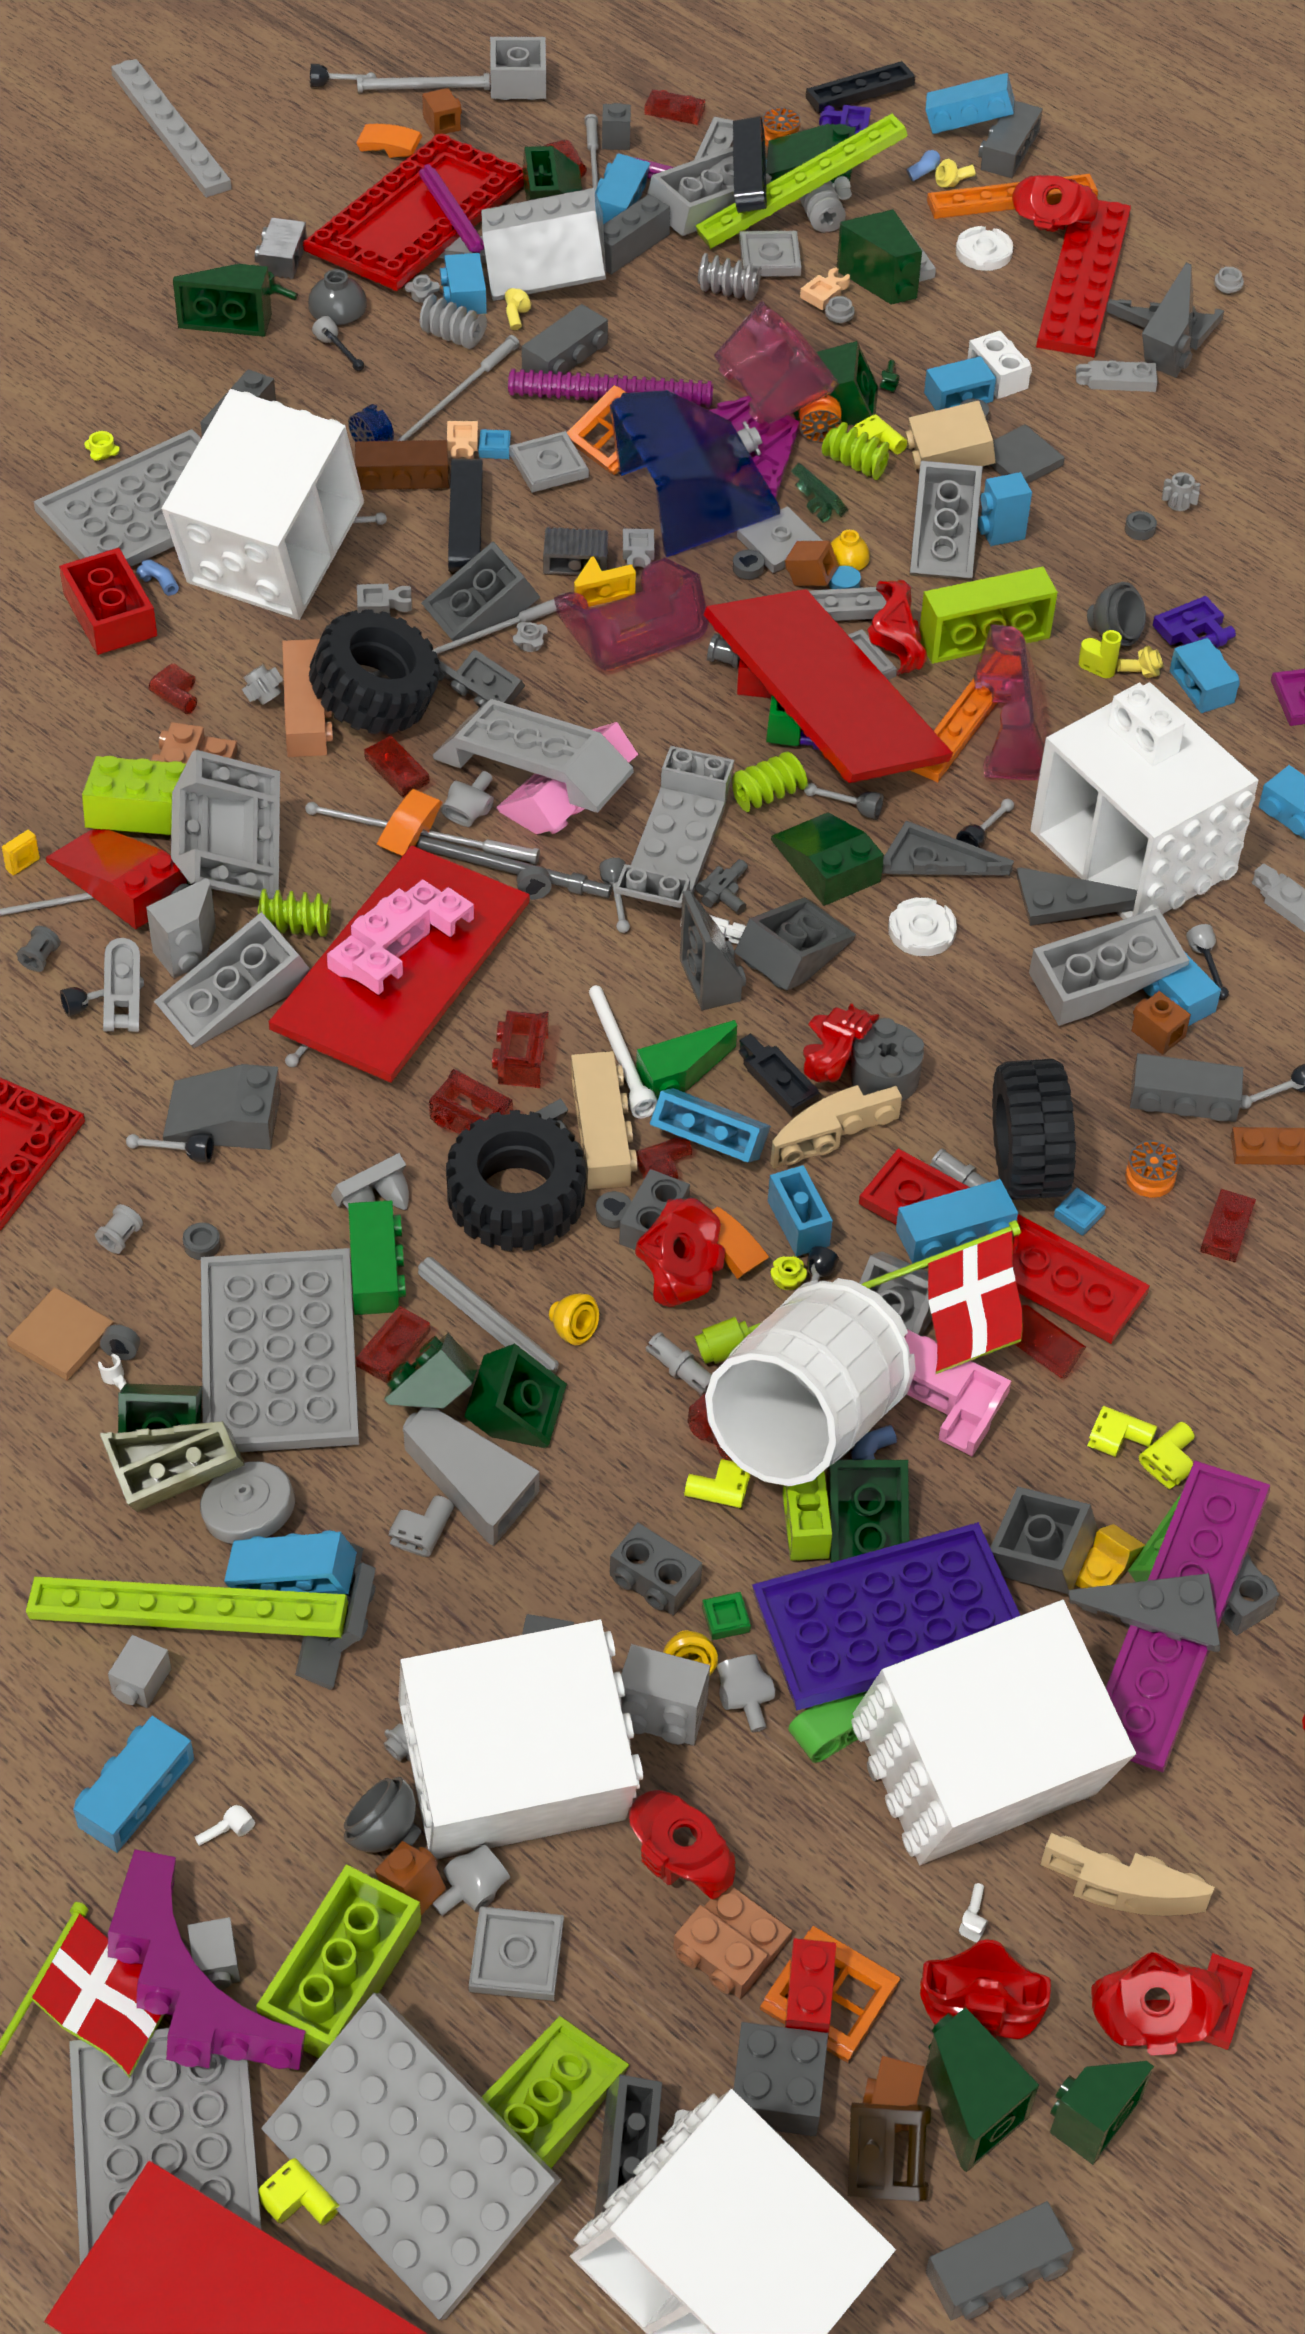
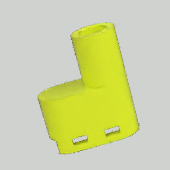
[854,415,907,455]
[1078,630,1122,678]
[1087,1406,1158,1457]
[1139,1422,1194,1489]
[684,1459,750,1508]
[258,2158,339,2225]

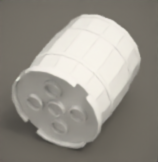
[705,1278,916,1486]

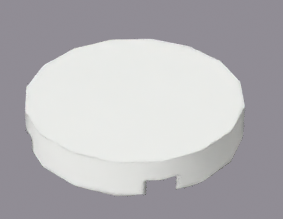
[956,226,1013,271]
[888,897,957,956]

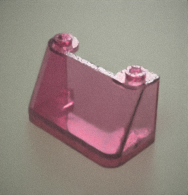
[714,301,840,424]
[554,558,709,671]
[974,625,1047,780]

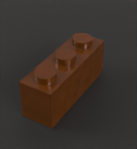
[355,440,449,490]

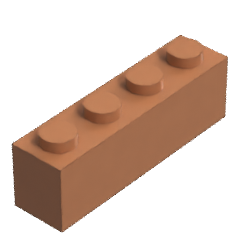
[282,639,333,757]

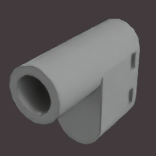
[389,1496,454,1557]

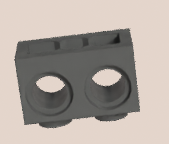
[619,1169,690,1250]
[610,1523,702,1616]
[1222,1552,1279,1636]

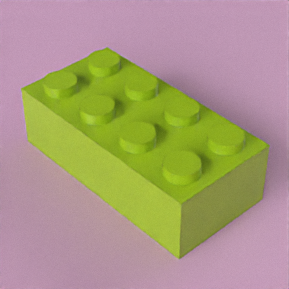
[919,566,1058,664]
[82,756,186,835]
[256,1864,421,2058]

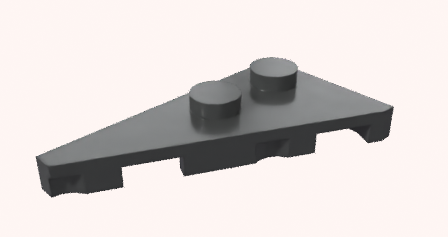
[1106,299,1224,350]
[882,821,1014,875]
[1017,867,1138,926]
[1068,1573,1220,1652]

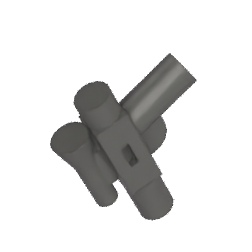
[695,859,748,915]

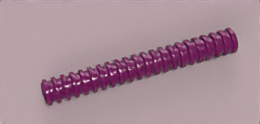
[508,368,713,408]

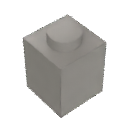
[108,1635,171,1708]
[188,1917,240,1990]

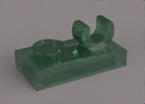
[791,463,848,523]

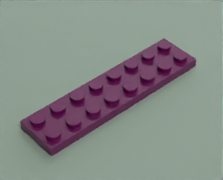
[1105,1461,1270,1773]

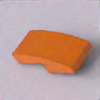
[356,124,422,158]
[376,789,443,856]
[712,1206,769,1279]

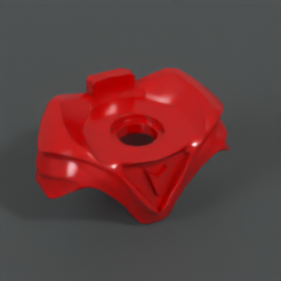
[1012,175,1099,232]
[868,580,927,676]
[803,1004,880,1083]
[635,1198,725,1307]
[629,1790,736,1899]
[920,1939,1051,2039]
[1091,1952,1223,2056]

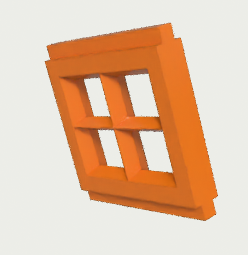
[567,385,665,475]
[760,1926,901,2063]

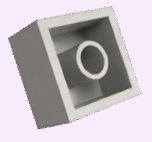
[490,37,546,100]
[621,1644,710,1746]

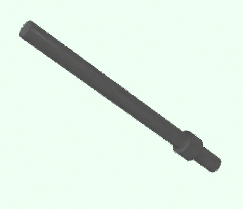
[417,836,612,899]

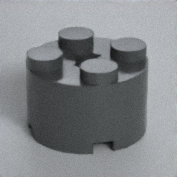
[850,1018,924,1101]

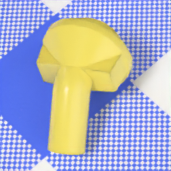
[935,159,976,188]
[504,288,531,330]
[1116,646,1163,678]

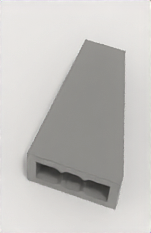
[403,1407,540,1546]

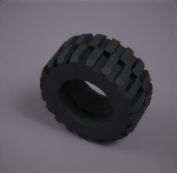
[309,609,441,734]
[992,1059,1076,1200]
[446,1110,586,1251]

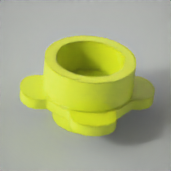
[84,431,120,460]

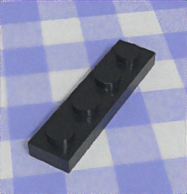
[806,61,916,113]

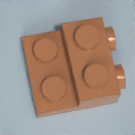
[151,722,238,764]
[673,1886,793,2000]

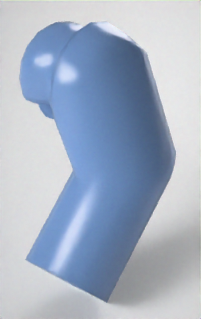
[906,150,941,181]
[136,560,179,596]
[851,1425,897,1460]

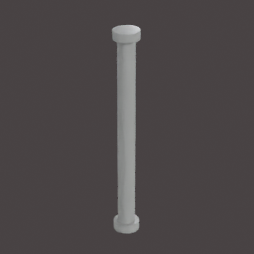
[357,73,490,93]

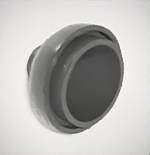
[308,269,367,325]
[1087,582,1146,646]
[344,1777,421,1853]

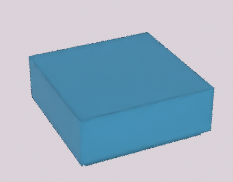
[479,429,511,459]
[1054,1188,1106,1236]

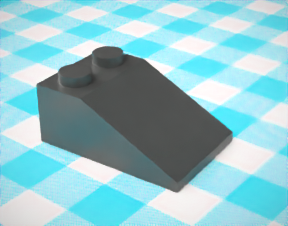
[1142,262,1194,378]
[421,541,540,641]
[680,890,746,1011]
[734,897,857,991]
[163,1064,281,1150]

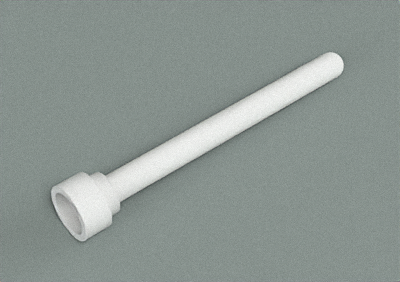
[589,985,658,1119]

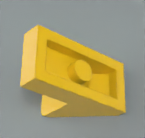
[574,556,636,610]
[1075,1524,1145,1588]

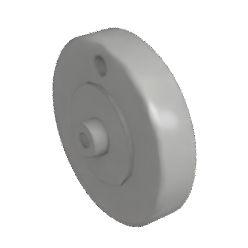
[200,1461,295,1544]

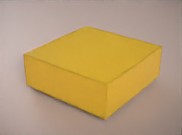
[1,829,40,876]

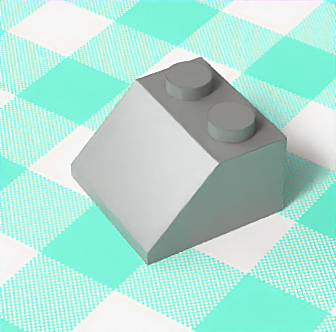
[146,878,216,979]
[859,1251,932,1336]

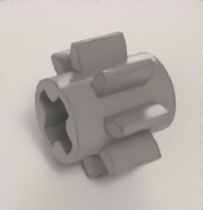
[1162,472,1201,511]
[241,664,284,705]

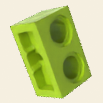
[782,1471,832,1561]

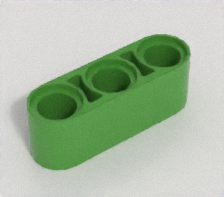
[788,1691,867,1763]

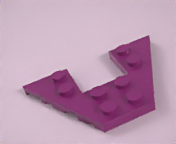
[628,395,799,517]

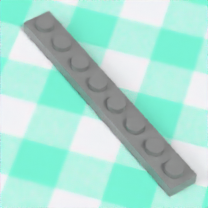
[111,59,232,198]

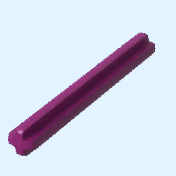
[419,164,485,254]

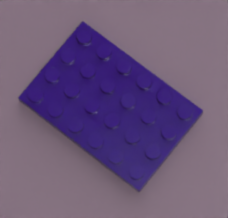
[752,1522,1021,1711]

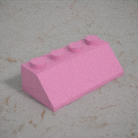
[497,722,638,835]

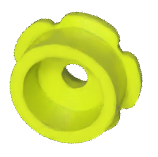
[770,1256,807,1290]

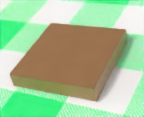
[7,1287,114,1381]

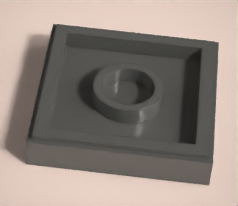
[990,424,1065,484]

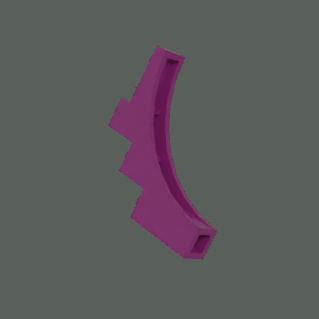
[107,1849,305,2070]

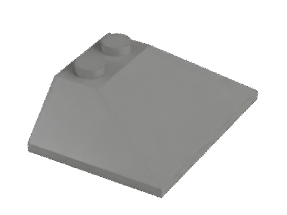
[171,750,280,899]

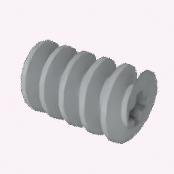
[799,181,846,233]
[698,253,761,301]
[420,294,487,349]

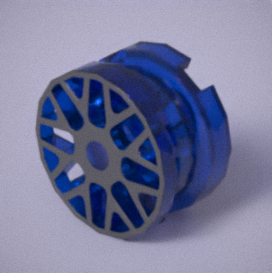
[348,404,394,442]

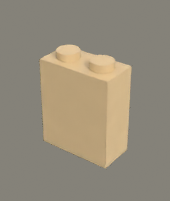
[905,400,996,470]

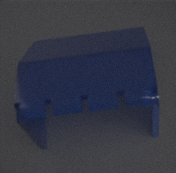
[610,390,780,558]

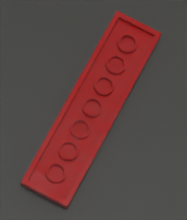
[1036,200,1131,358]
[859,1148,1150,1344]

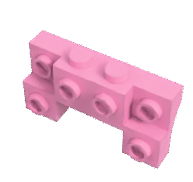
[327,879,474,995]
[904,1329,1011,1456]

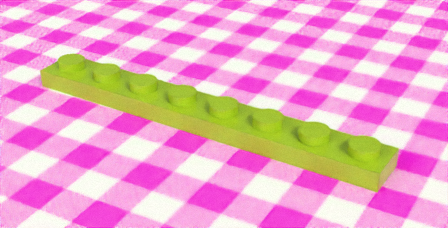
[695,113,908,249]
[26,1577,348,1638]

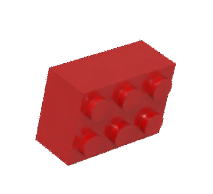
[59,547,157,655]

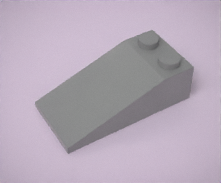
[647,147,772,236]
[910,461,983,581]
[1029,908,1190,1026]
[154,912,310,1049]

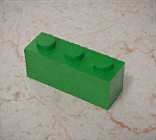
[348,1200,406,1315]

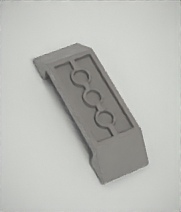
[433,699,634,813]
[615,746,735,908]

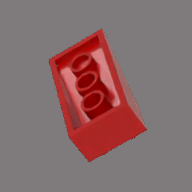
[46,829,187,929]

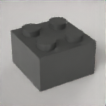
[990,1486,1098,1594]
[734,2022,828,2136]

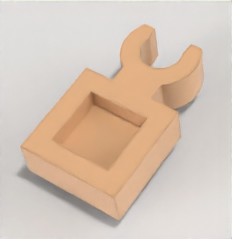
[800,267,850,311]
[447,421,478,459]

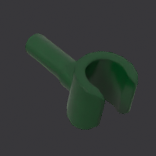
[268,272,298,300]
[880,360,900,392]

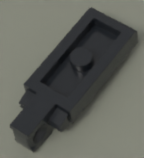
[739,1033,820,1117]

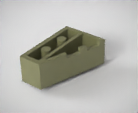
[100,1421,245,1512]

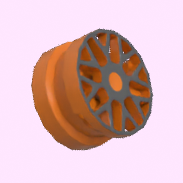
[762,107,801,146]
[799,394,842,443]
[1125,1140,1180,1198]

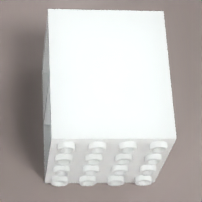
[161,389,364,620]
[1030,682,1258,919]
[852,1599,1136,1866]
[398,1619,643,1859]
[569,2089,896,2334]

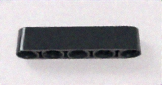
[733,116,767,214]
[448,459,483,572]

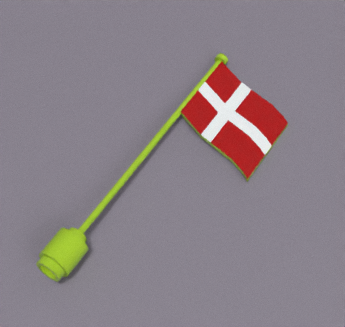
[694,1220,1023,1374]
[0,1902,164,2079]

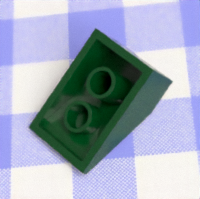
[766,124,856,183]
[173,264,272,337]
[771,812,884,906]
[826,1460,909,1563]

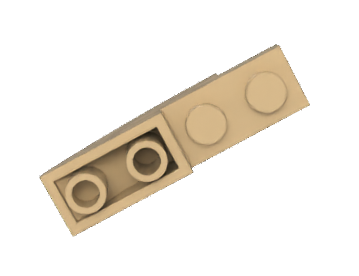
[770,1085,902,1168]
[1040,1833,1215,1916]

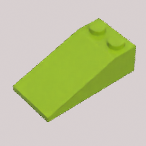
[482,2016,629,2168]

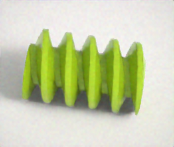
[822,422,890,480]
[732,752,808,812]
[258,889,331,937]

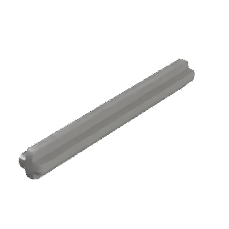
[418,1257,559,1374]

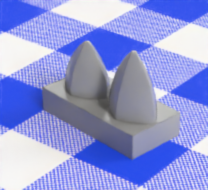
[331,1153,409,1210]

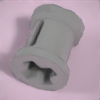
[95,1204,143,1254]

